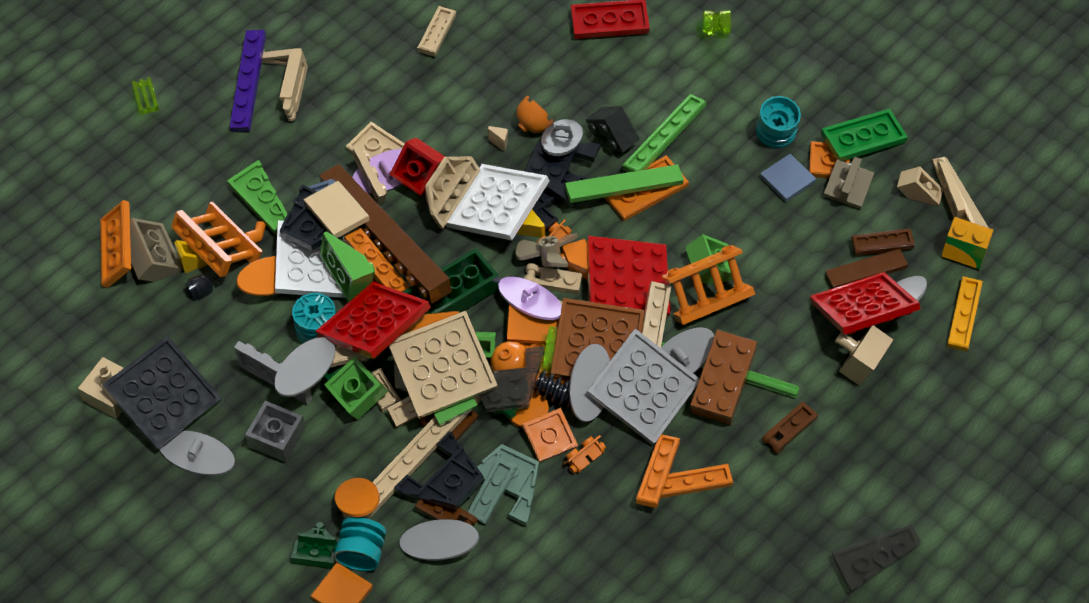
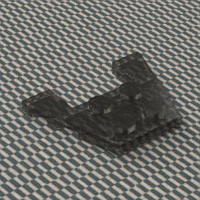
[479,346,545,412]

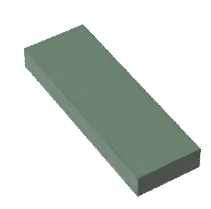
[467,457,518,525]

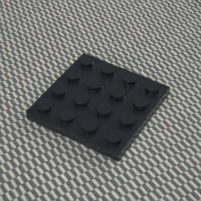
[101,336,222,451]

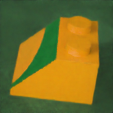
[941,217,994,270]

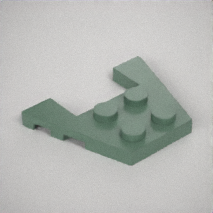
[468,444,539,526]

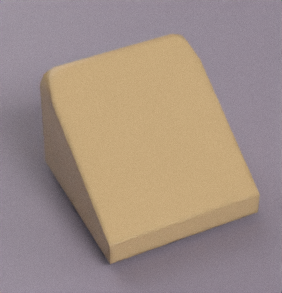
[488,126,508,151]

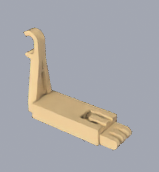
[262,48,308,121]

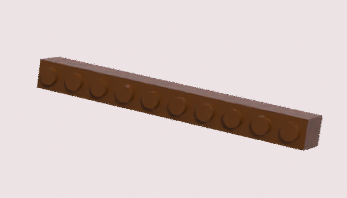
[319,164,452,304]

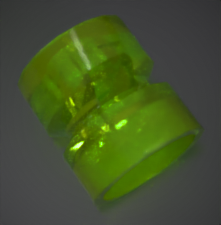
[702,10,731,35]

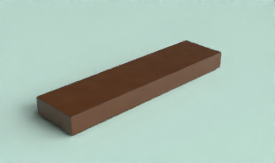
[825,249,908,289]

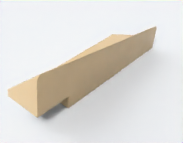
[932,157,988,228]

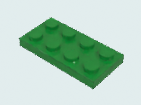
[820,109,908,161]

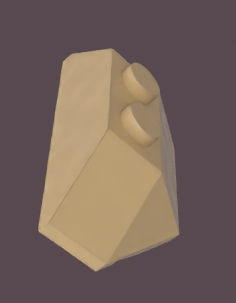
[425,156,480,229]

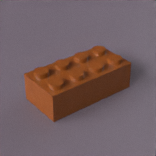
[691,329,757,425]

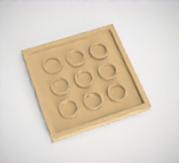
[388,311,498,419]

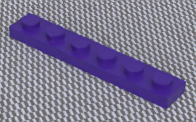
[229,30,266,132]

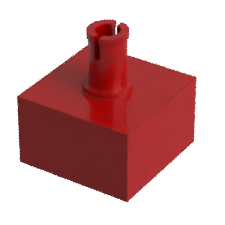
[389,138,445,195]

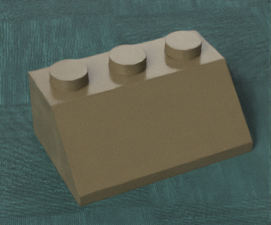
[130,218,183,282]

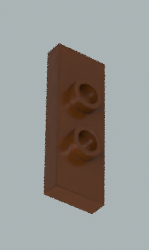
[851,228,915,256]

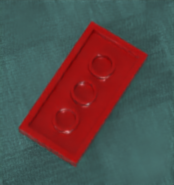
[571,0,650,39]

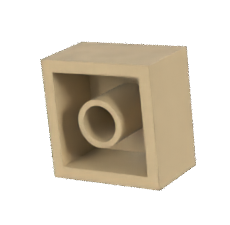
[835,325,893,386]
[78,357,123,419]

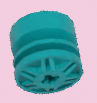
[756,96,801,148]
[292,293,336,344]
[334,517,387,571]

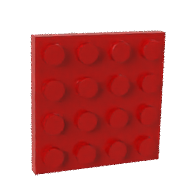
[586,236,670,317]
[810,272,920,335]
[316,282,431,359]

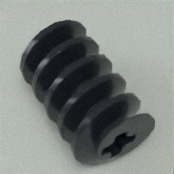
[532,369,571,411]

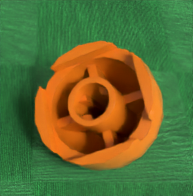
[516,96,554,134]
[490,341,532,384]

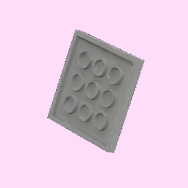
[586,328,700,445]

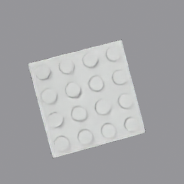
[446,164,549,240]
[275,220,358,298]

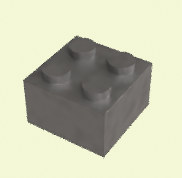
[245,401,305,462]

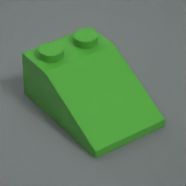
[319,232,375,302]

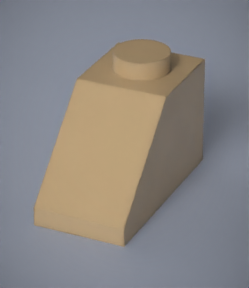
[897,166,943,206]

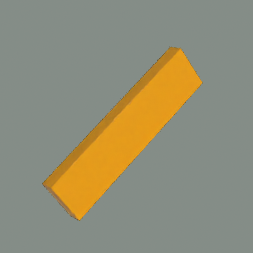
[947,276,983,352]

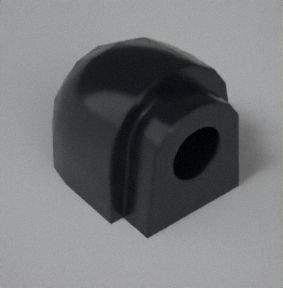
[185,274,213,301]

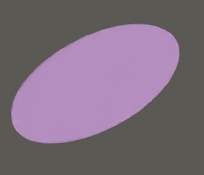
[352,149,403,194]
[498,277,562,320]

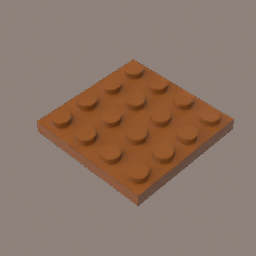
[551,298,645,379]

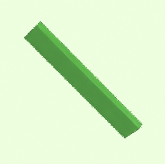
[622,94,706,172]
[564,164,684,203]

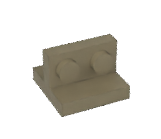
[823,157,874,210]

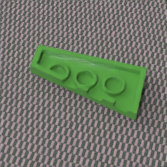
[227,160,287,235]

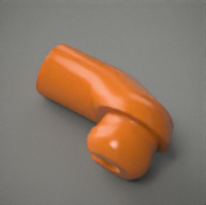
[245,221,266,243]

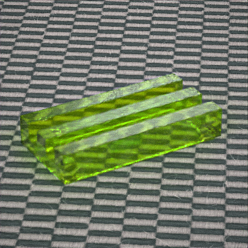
[132,77,159,115]
[543,326,557,372]

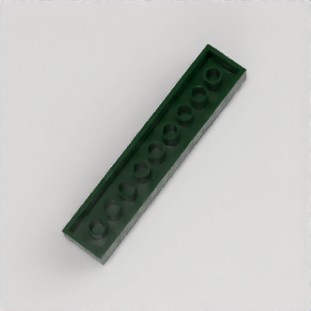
[320,248,500,392]

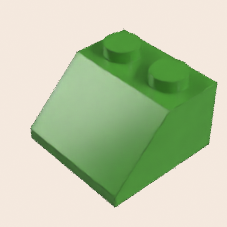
[685,234,733,285]
[324,356,388,420]

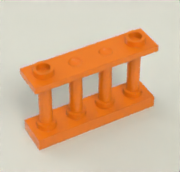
[171,202,262,277]
[661,245,755,325]

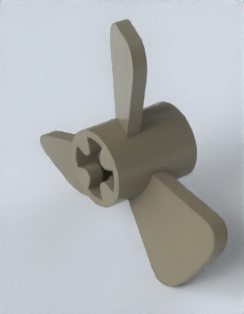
[516,233,578,267]

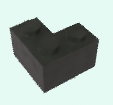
[585,106,640,152]

